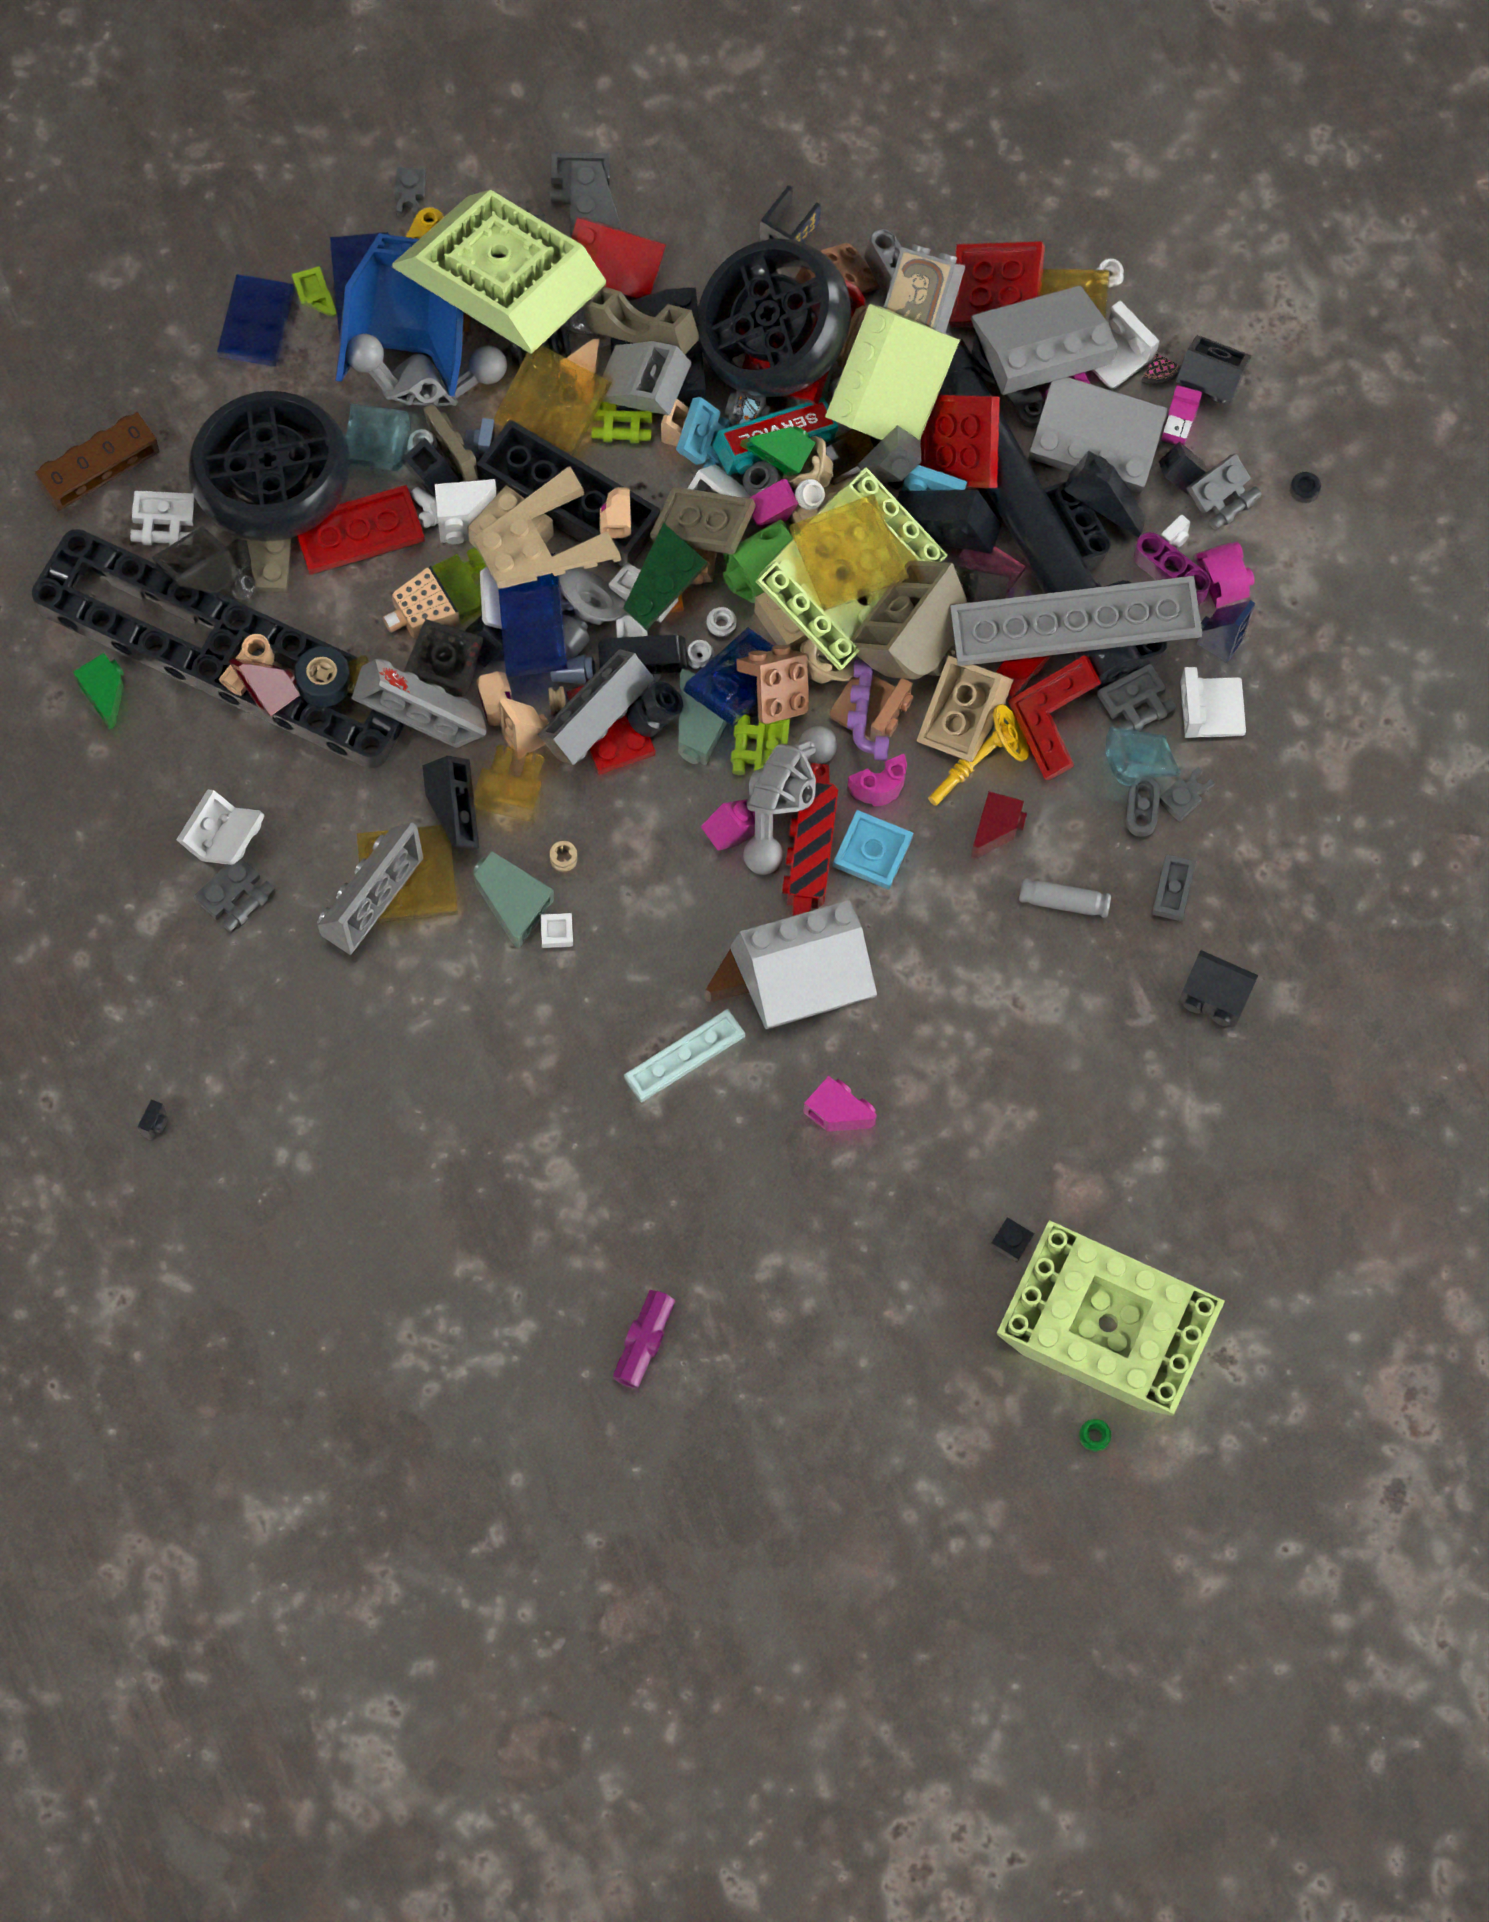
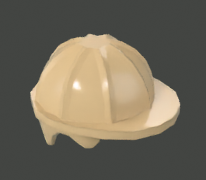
[783,436,833,491]
[800,639,854,684]

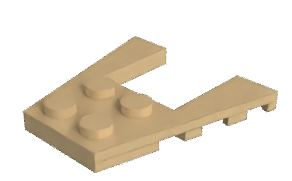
[473,467,621,589]

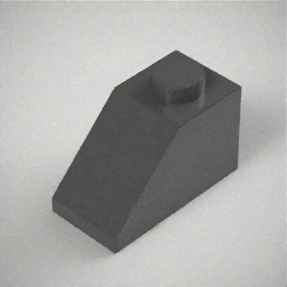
[859,425,921,483]

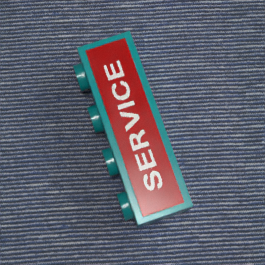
[713,397,839,475]

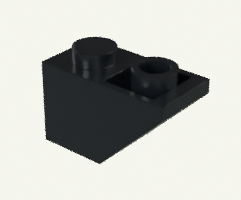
[402,438,461,498]

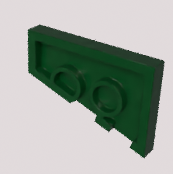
[623,522,709,630]

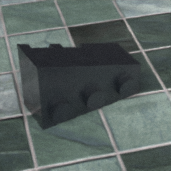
[896,490,1002,554]

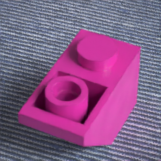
[701,799,775,850]
[803,1075,877,1132]

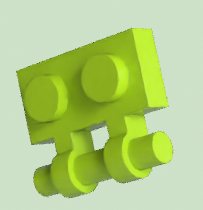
[592,389,652,444]
[731,714,790,775]

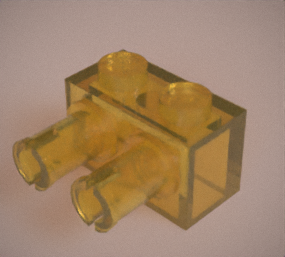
[474,745,545,823]

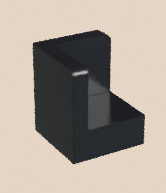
[1158,441,1208,495]
[463,615,507,667]

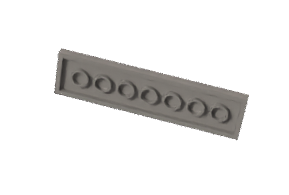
[950,576,1202,666]

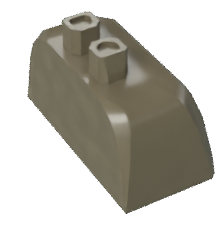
[850,561,967,680]

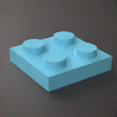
[832,810,913,890]

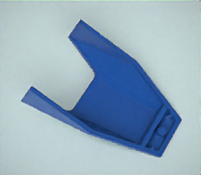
[336,233,463,396]

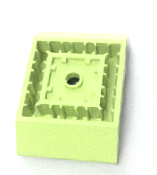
[392,189,606,354]
[996,1220,1225,1416]

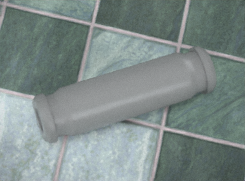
[1019,878,1111,918]

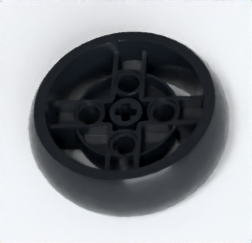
[697,239,851,397]
[188,391,350,541]

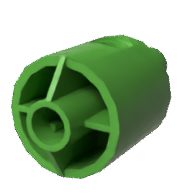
[723,519,797,603]

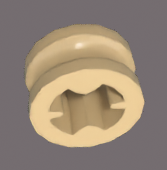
[548,686,566,715]
[550,841,577,872]

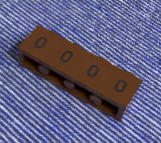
[35,412,160,512]

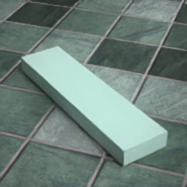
[624,1009,745,1103]

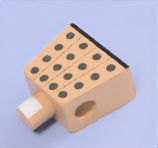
[382,566,460,639]

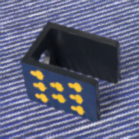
[759,185,821,243]

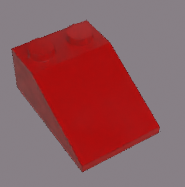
[571,217,667,298]

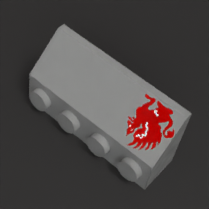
[352,659,486,748]

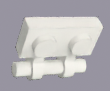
[130,491,196,547]

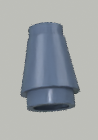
[550,654,596,684]

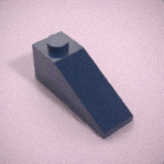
[1197,600,1256,663]

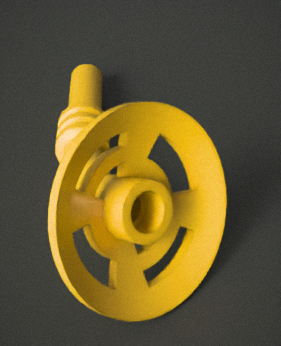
[928,704,1029,806]

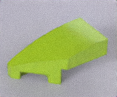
[292,266,337,317]

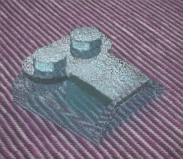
[345,404,411,472]
[1105,727,1181,786]

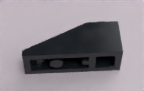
[1064,451,1146,538]
[422,756,479,849]

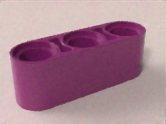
[1134,532,1211,605]

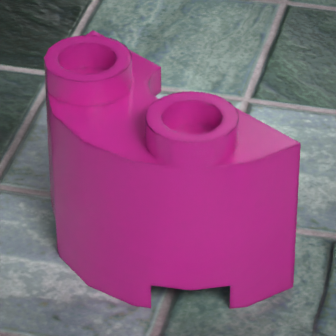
[1194,542,1255,608]
[847,754,907,807]

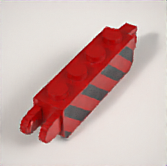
[782,763,838,916]

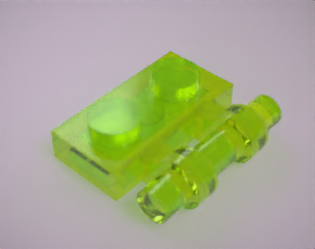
[431,547,487,620]

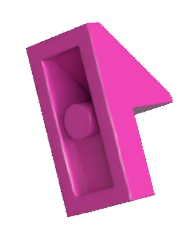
[750,479,799,530]

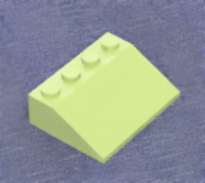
[825,304,960,440]

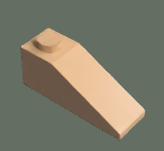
[499,698,549,760]

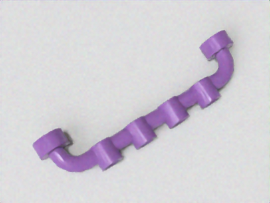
[847,659,889,761]

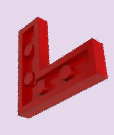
[1008,655,1101,781]

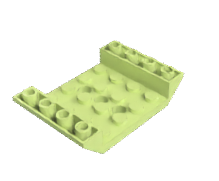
[756,467,948,671]

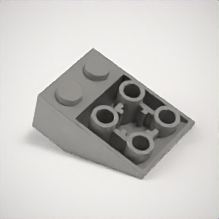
[593,341,692,416]

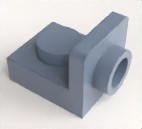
[464,418,496,461]

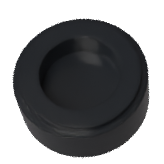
[1290,472,1321,503]

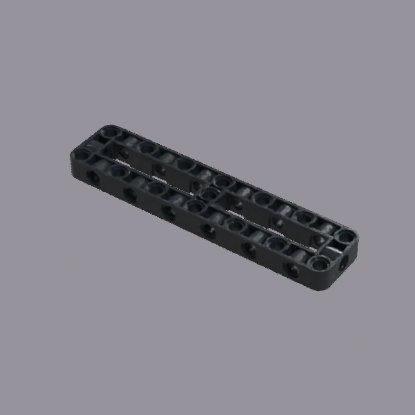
[32,529,406,769]

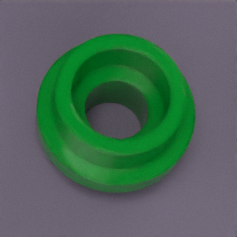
[1079,1419,1112,1452]

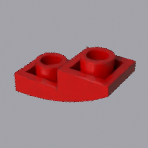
[995,655,1051,697]

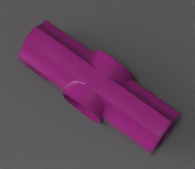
[613,1290,675,1389]

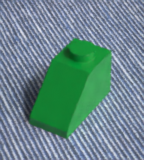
[740,426,816,477]
[73,653,124,730]

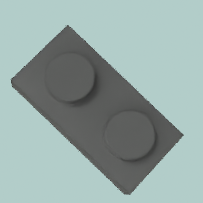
[1152,854,1196,921]

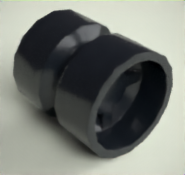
[627,681,684,737]

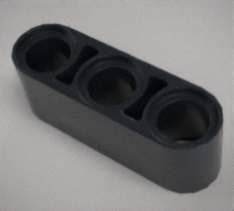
[598,635,688,674]

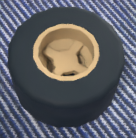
[294,646,351,707]

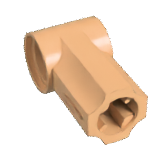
[219,634,274,696]

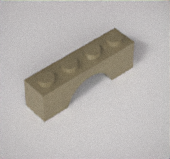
[582,287,699,354]

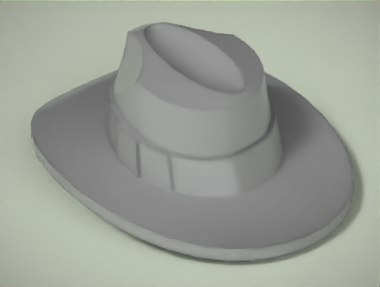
[559,568,627,625]

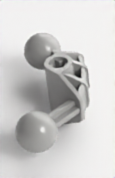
[345,334,507,407]
[744,725,838,875]

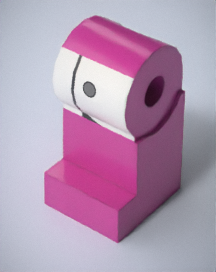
[1161,385,1202,446]

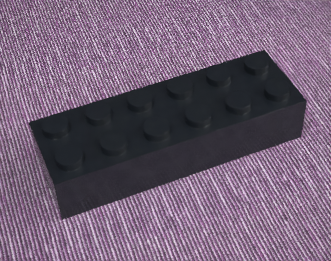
[477,419,661,567]

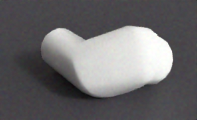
[410,487,438,528]

